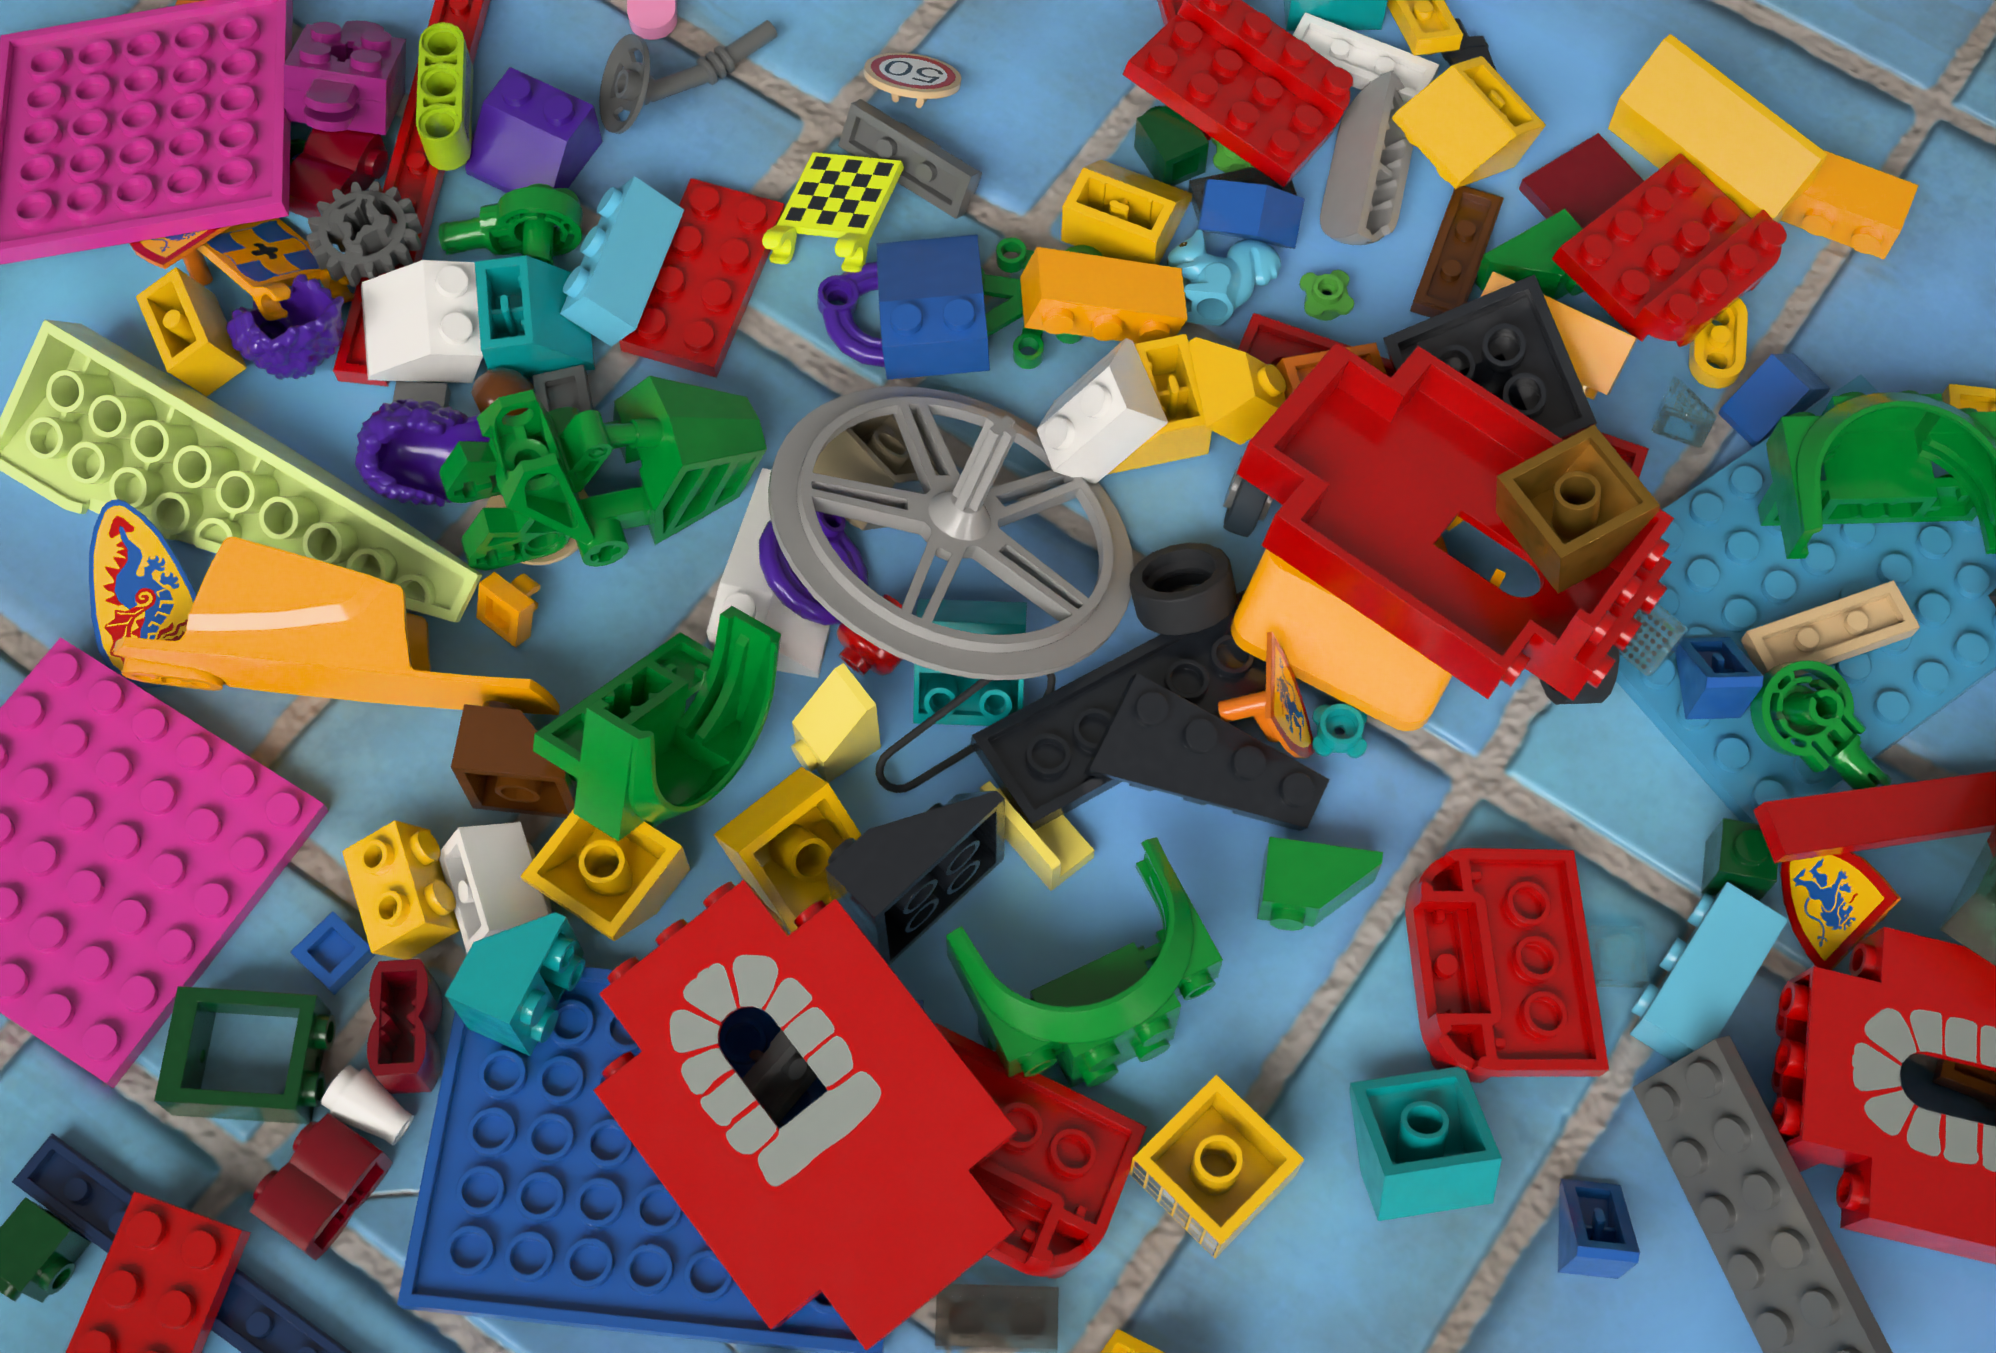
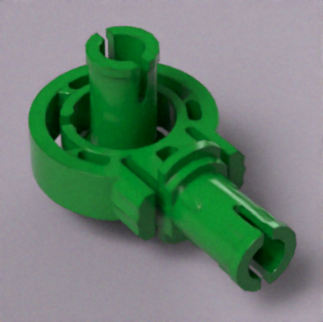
[438,183,583,265]
[1750,660,1892,790]

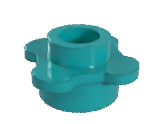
[1312,704,1367,758]

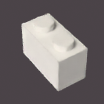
[439,822,552,953]

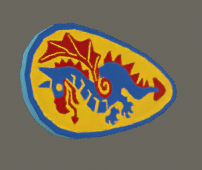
[89,499,197,689]

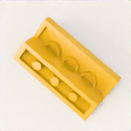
[1608,34,1828,223]

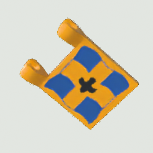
[197,218,354,321]

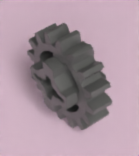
[306,181,423,287]

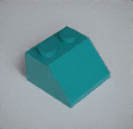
[1349,1067,1502,1221]

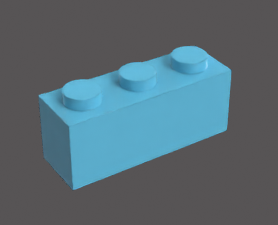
[560,176,684,346]
[1630,882,1789,1063]

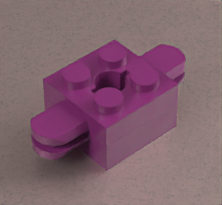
[284,20,406,135]

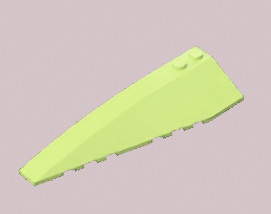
[0,319,483,623]

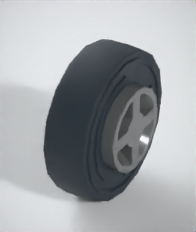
[1223,457,1273,537]

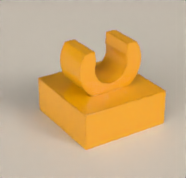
[476,571,541,648]

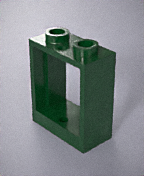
[154,986,336,1124]

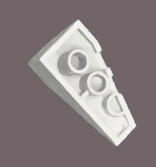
[707,468,830,678]

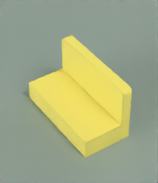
[980,781,1095,891]

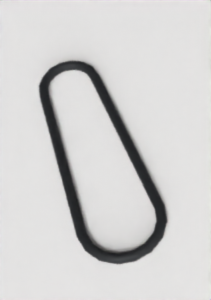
[875,673,1056,793]

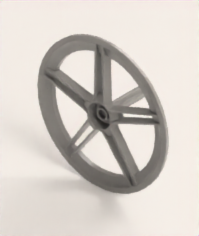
[768,386,1134,680]

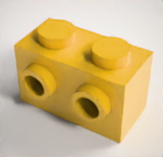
[342,820,460,960]

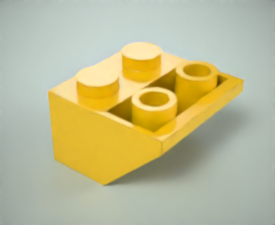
[1392,56,1546,189]
[1061,159,1192,265]
[1107,334,1212,475]

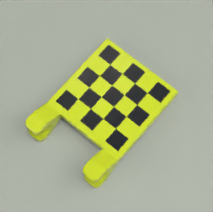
[762,152,904,272]

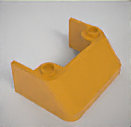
[1231,549,1506,731]

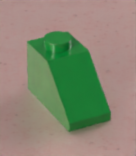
[1475,209,1584,300]
[1257,837,1383,931]

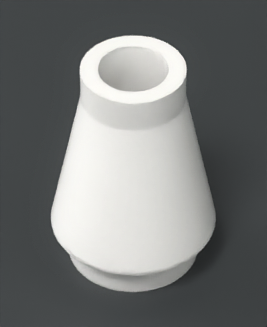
[321,1065,414,1145]

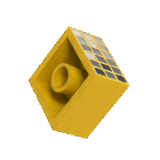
[1129,1075,1304,1259]

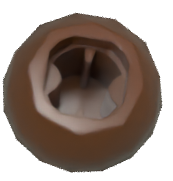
[471,367,535,416]

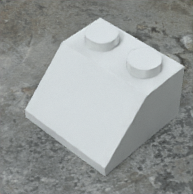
[361,260,483,383]
[1037,338,1168,484]

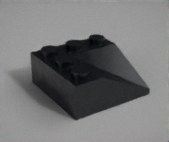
[1383,274,1597,440]
[825,791,1005,965]

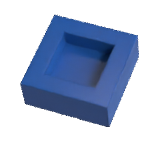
[290,911,377,995]

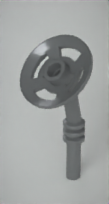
[599,20,778,134]

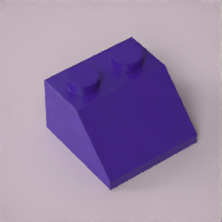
[465,67,603,193]

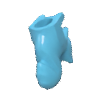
[1167,229,1281,326]

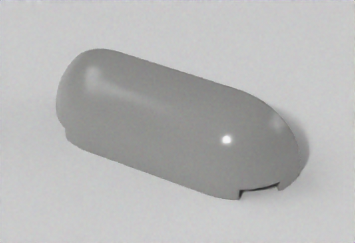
[1320,71,1413,245]

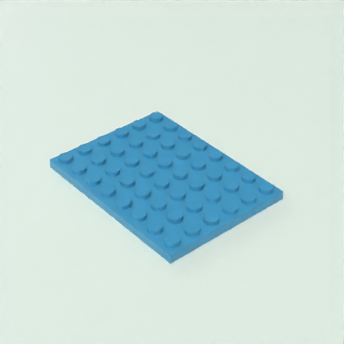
[1616,374,1996,824]

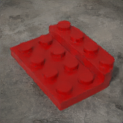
[1122,0,1353,187]
[1552,153,1787,347]
[1405,848,1609,1083]
[935,1022,1147,1279]

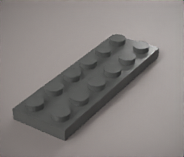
[1632,1035,1893,1353]

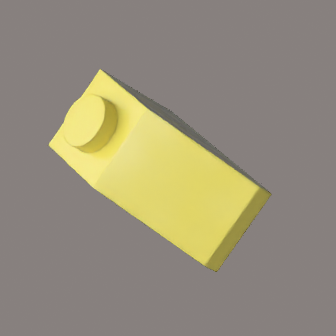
[791,663,881,783]

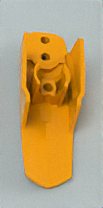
[113,537,560,715]

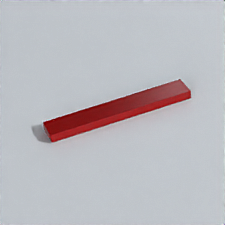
[1753,771,1996,863]

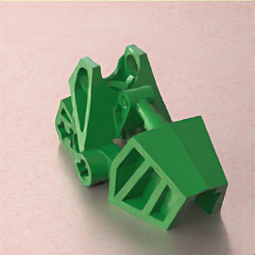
[439,376,767,571]

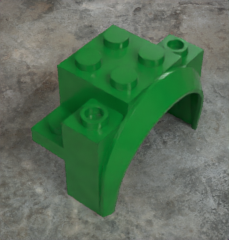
[1758,390,1996,559]
[533,606,781,841]
[946,837,1223,1088]

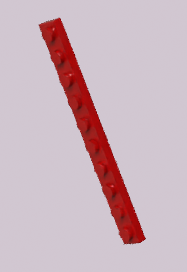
[333,0,490,387]

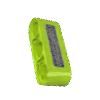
[416,22,473,171]

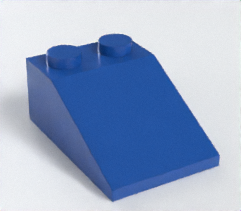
[876,235,990,380]

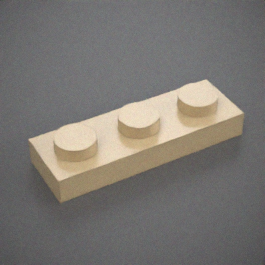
[1741,580,1920,677]

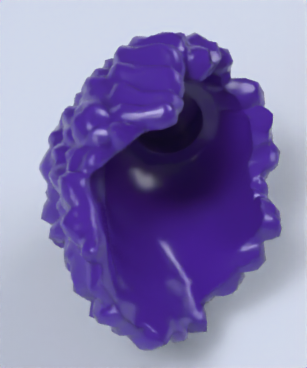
[226,274,344,380]
[355,398,490,507]

